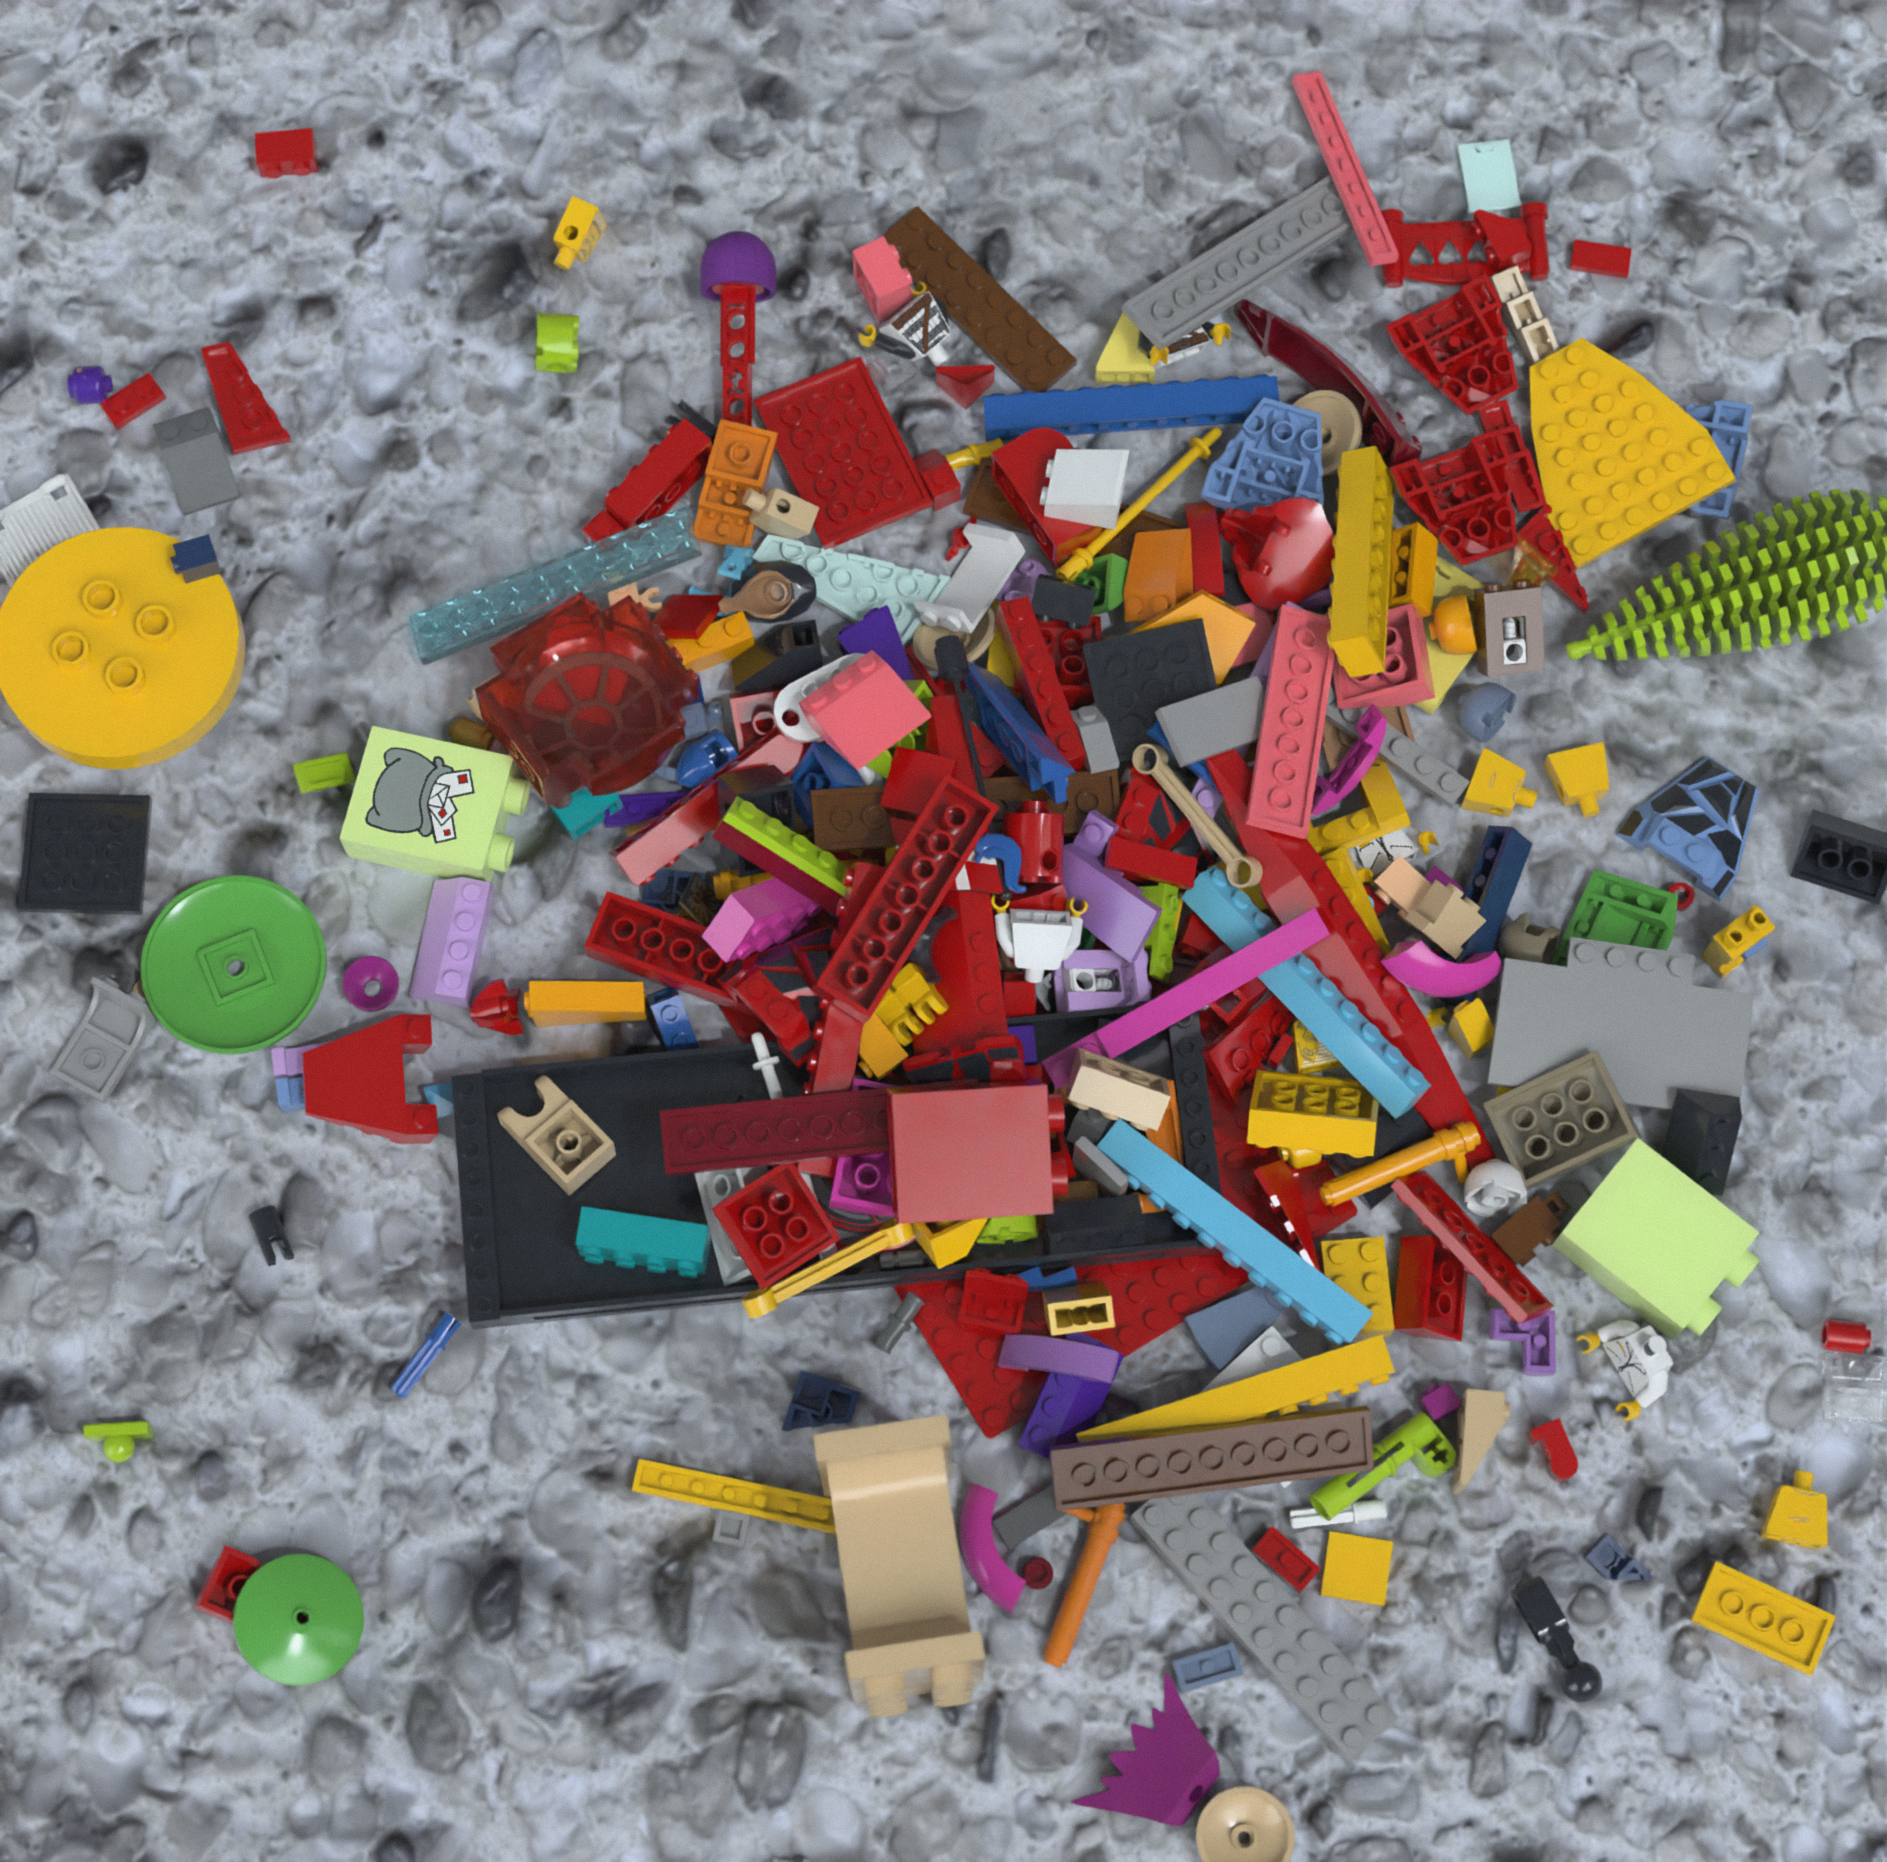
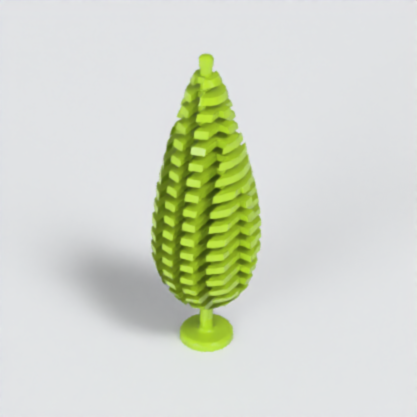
[1566,489,1887,661]

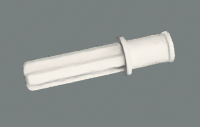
[1289,1498,1386,1528]

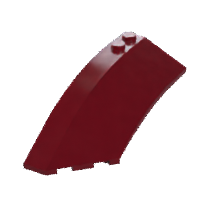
[1234,299,1422,470]

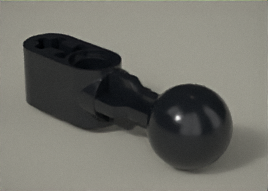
[1510,1576,1603,1703]

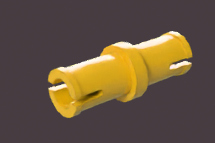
[944,438,1003,471]

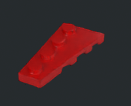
[201,341,291,455]
[1201,990,1295,1103]

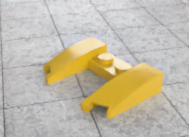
[1306,762,1411,857]

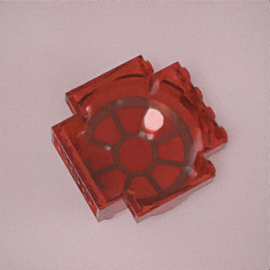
[474,592,700,809]

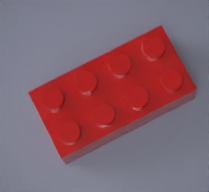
[604,418,712,546]

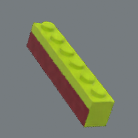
[712,796,850,918]

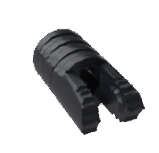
[667,399,718,447]
[248,1205,294,1267]

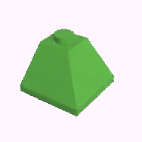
[1072,553,1130,616]

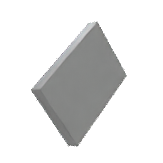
[1072,1136,1129,1198]

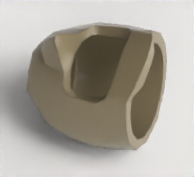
[1498,912,1561,964]

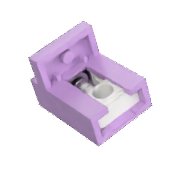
[1052,946,1152,1013]

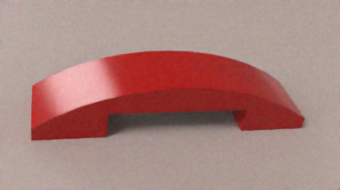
[1184,501,1225,596]

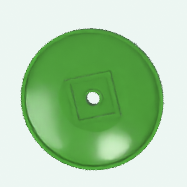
[141,875,327,1055]

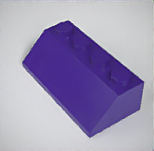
[1015,1332,1124,1462]

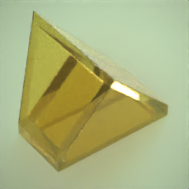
[1507,532,1559,590]

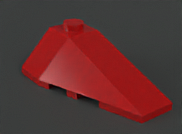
[1249,1159,1320,1271]
[192,1545,307,1625]

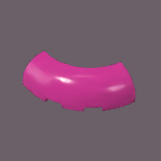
[1381,939,1502,998]
[959,1483,1026,1614]

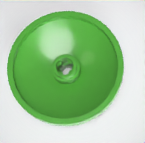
[232,1554,364,1686]

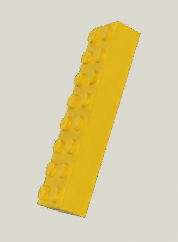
[1327,446,1395,678]

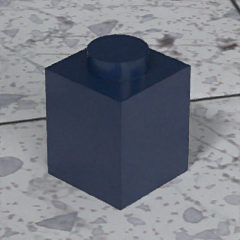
[171,534,221,584]

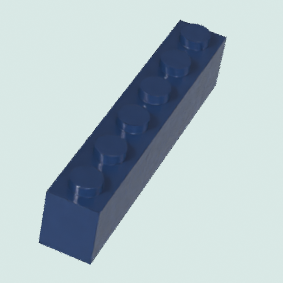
[1437,825,1532,1006]

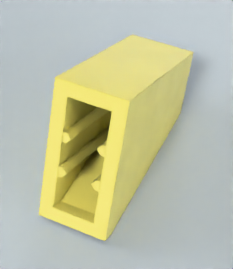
[1095,312,1155,384]

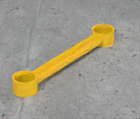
[741,1218,916,1318]

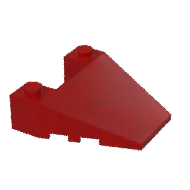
[302,1014,438,1144]

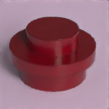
[1021,1557,1054,1590]

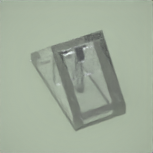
[866,352,921,398]

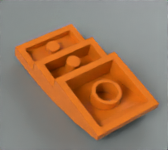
[691,419,778,548]

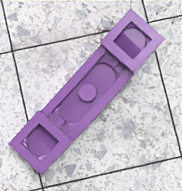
[998,1335,1119,1384]

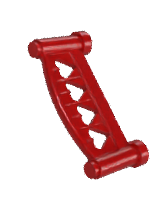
[1381,202,1550,289]

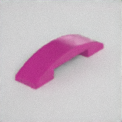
[1311,703,1387,816]

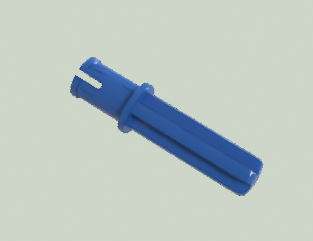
[391,1312,462,1398]

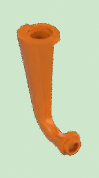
[1130,1080,1184,1213]

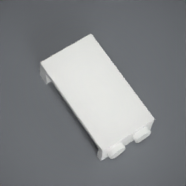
[914,523,1026,633]

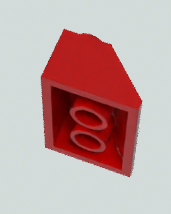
[1393,1235,1468,1342]

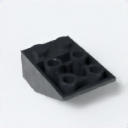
[731,620,823,692]

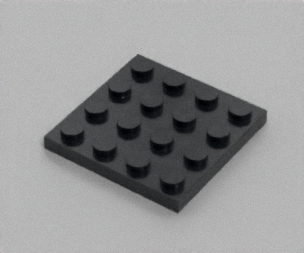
[1083,618,1218,762]
[18,793,152,915]

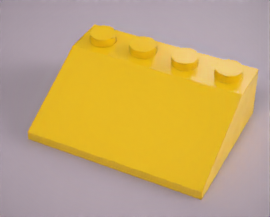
[1247,1070,1379,1158]

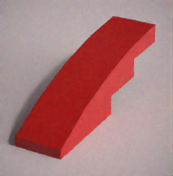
[1477,399,1547,514]

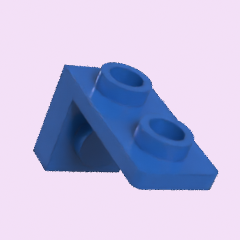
[646,987,700,1051]

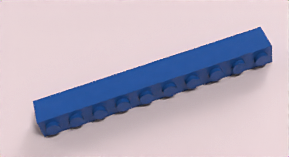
[983,374,1280,441]

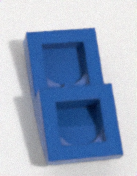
[1018,1266,1077,1292]

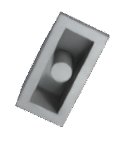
[1070,706,1119,774]

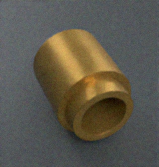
[448,716,496,751]

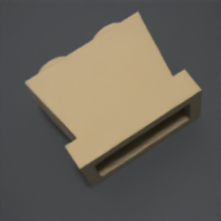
[1405,879,1487,959]

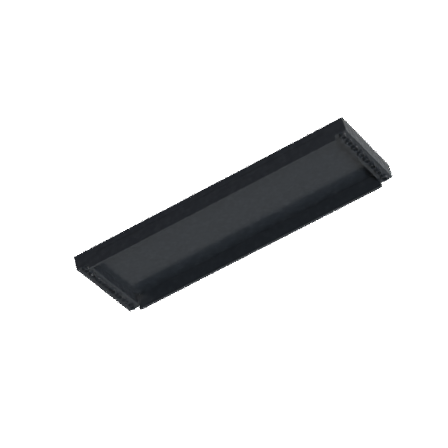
[451,1005,1223,1329]

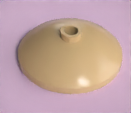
[1293,390,1362,476]
[913,606,997,671]
[1196,1786,1295,1862]

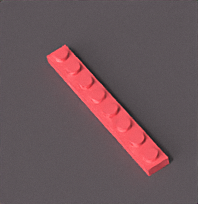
[1292,71,1399,267]

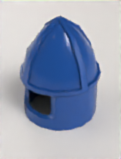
[677,729,738,788]

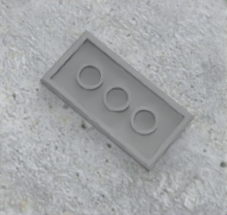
[1155,676,1266,768]

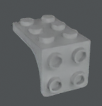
[50,976,157,1104]

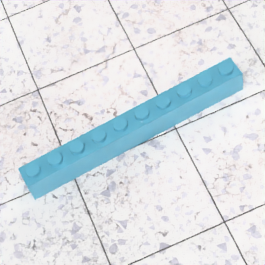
[1181,866,1431,1119]
[1096,1118,1373,1347]

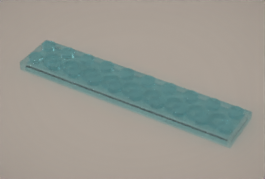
[409,506,702,666]

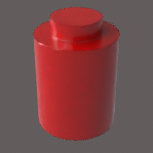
[1821,1319,1871,1354]

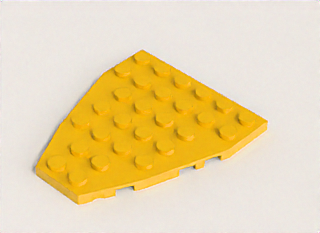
[1529,338,1736,570]

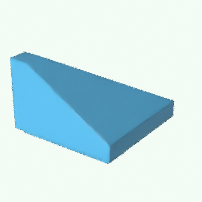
[423,1082,454,1120]

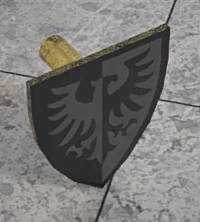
[673,871,722,927]

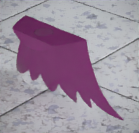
[1071,1672,1220,1826]

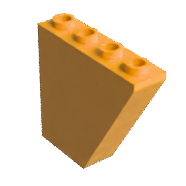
[1123,589,1256,689]

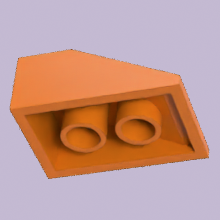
[1123,528,1194,622]

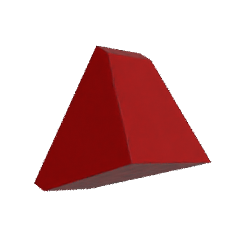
[936,365,995,410]

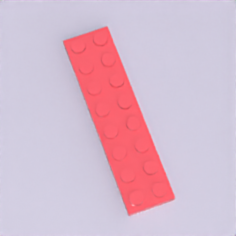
[1245,604,1335,839]

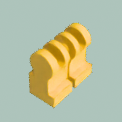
[875,963,949,1046]

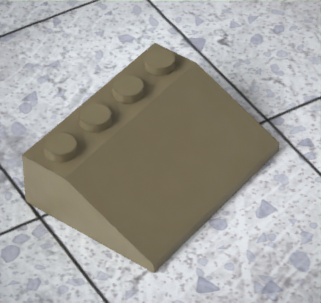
[1483,1050,1642,1191]

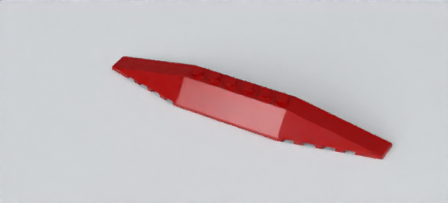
[1204,749,1497,1172]

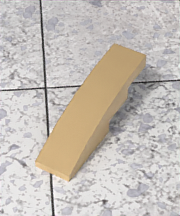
[1489,265,1560,366]

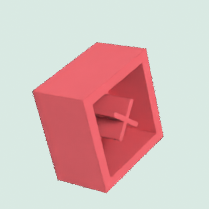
[852,236,913,324]

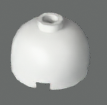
[1464,1159,1527,1218]

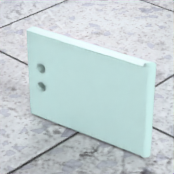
[1457,139,1522,213]

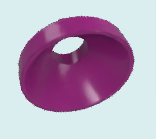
[343,956,399,1012]

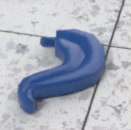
[974,833,1027,894]

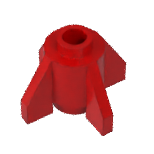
[470,978,524,1036]

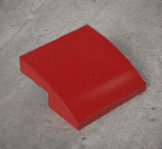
[880,746,959,816]

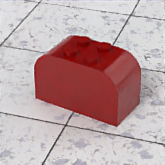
[991,428,1104,570]

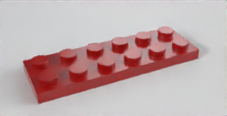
[1391,1170,1553,1324]

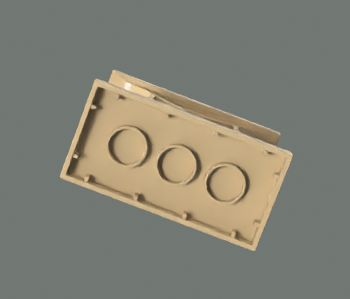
[813,1414,985,1718]

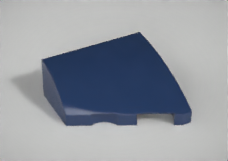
[641,869,706,915]
[782,1369,862,1431]

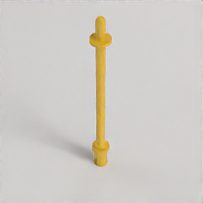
[1055,427,1221,581]

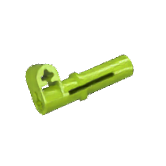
[1309,1411,1456,1521]

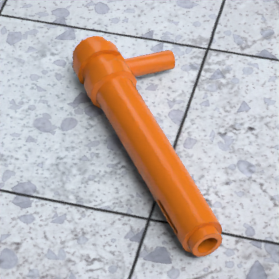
[1043,1503,1126,1668]

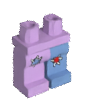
[271,1041,331,1113]

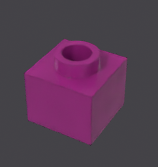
[1418,1383,1462,1423]

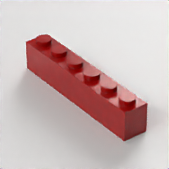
[995,596,1086,772]

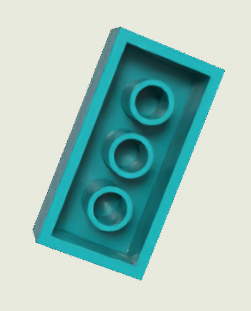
[575,1206,711,1278]

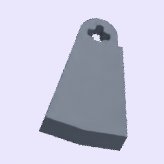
[1184,1286,1291,1374]

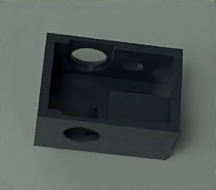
[718,765,795,878]

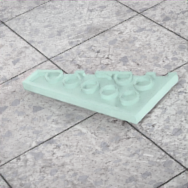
[752,534,950,648]

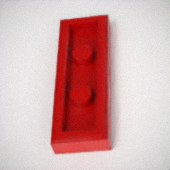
[1104,836,1198,890]

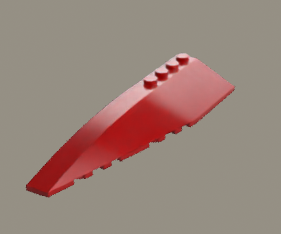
[903,694,1009,1057]

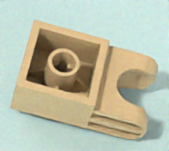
[497,1075,616,1196]

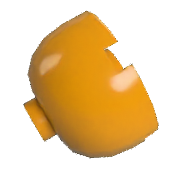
[1428,594,1477,655]

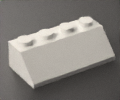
[695,1166,768,1287]

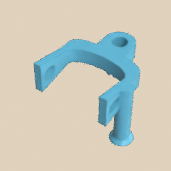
[688,544,755,618]

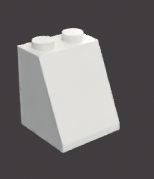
[1040,449,1129,530]

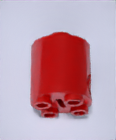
[1002,801,1064,883]

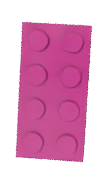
[702,877,823,963]

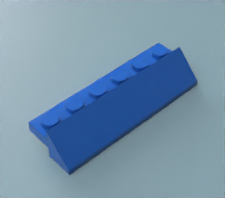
[965,661,1076,804]

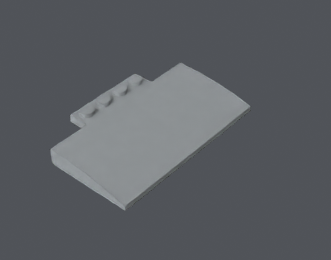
[1487,937,1754,1111]

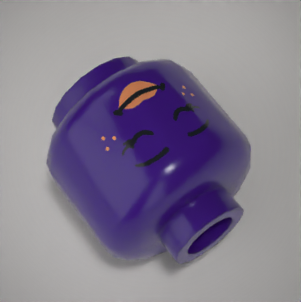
[67,365,113,405]

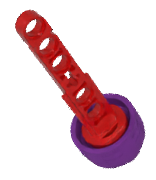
[700,231,776,426]

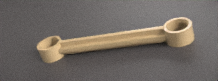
[1132,744,1263,888]

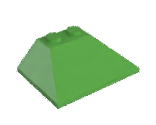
[1550,869,1678,967]

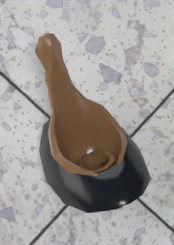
[718,560,817,624]

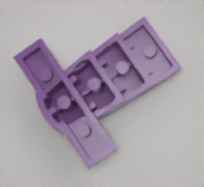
[1044,810,1163,963]

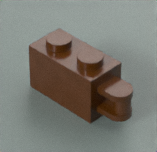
[1489,1191,1571,1268]

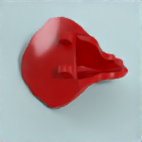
[1217,497,1335,611]

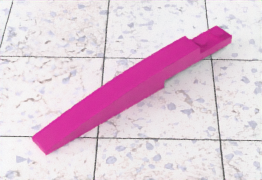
[1041,907,1330,1089]

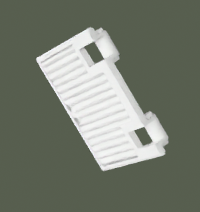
[0,474,101,588]

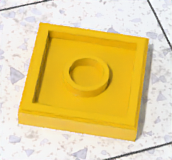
[1320,1531,1393,1607]

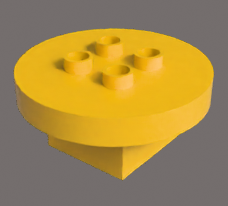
[0,527,245,769]

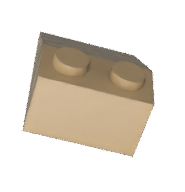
[1452,1389,1510,1494]

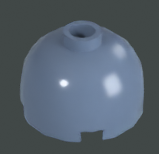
[1459,682,1516,743]

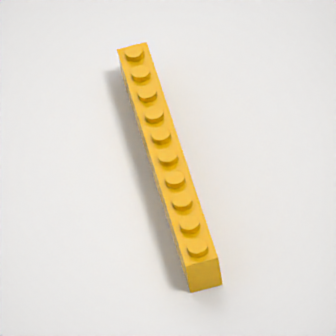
[1077,1334,1395,1443]

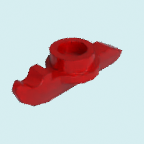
[945,516,977,561]

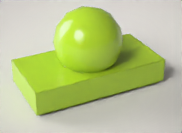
[292,752,356,794]
[84,1421,154,1463]

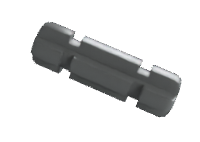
[879,1249,936,1271]

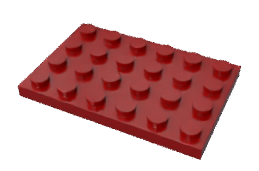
[753,356,933,550]

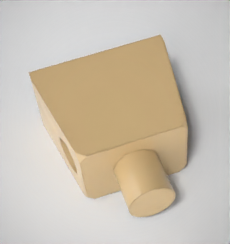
[742,488,819,540]

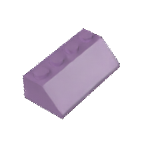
[409,877,495,1008]

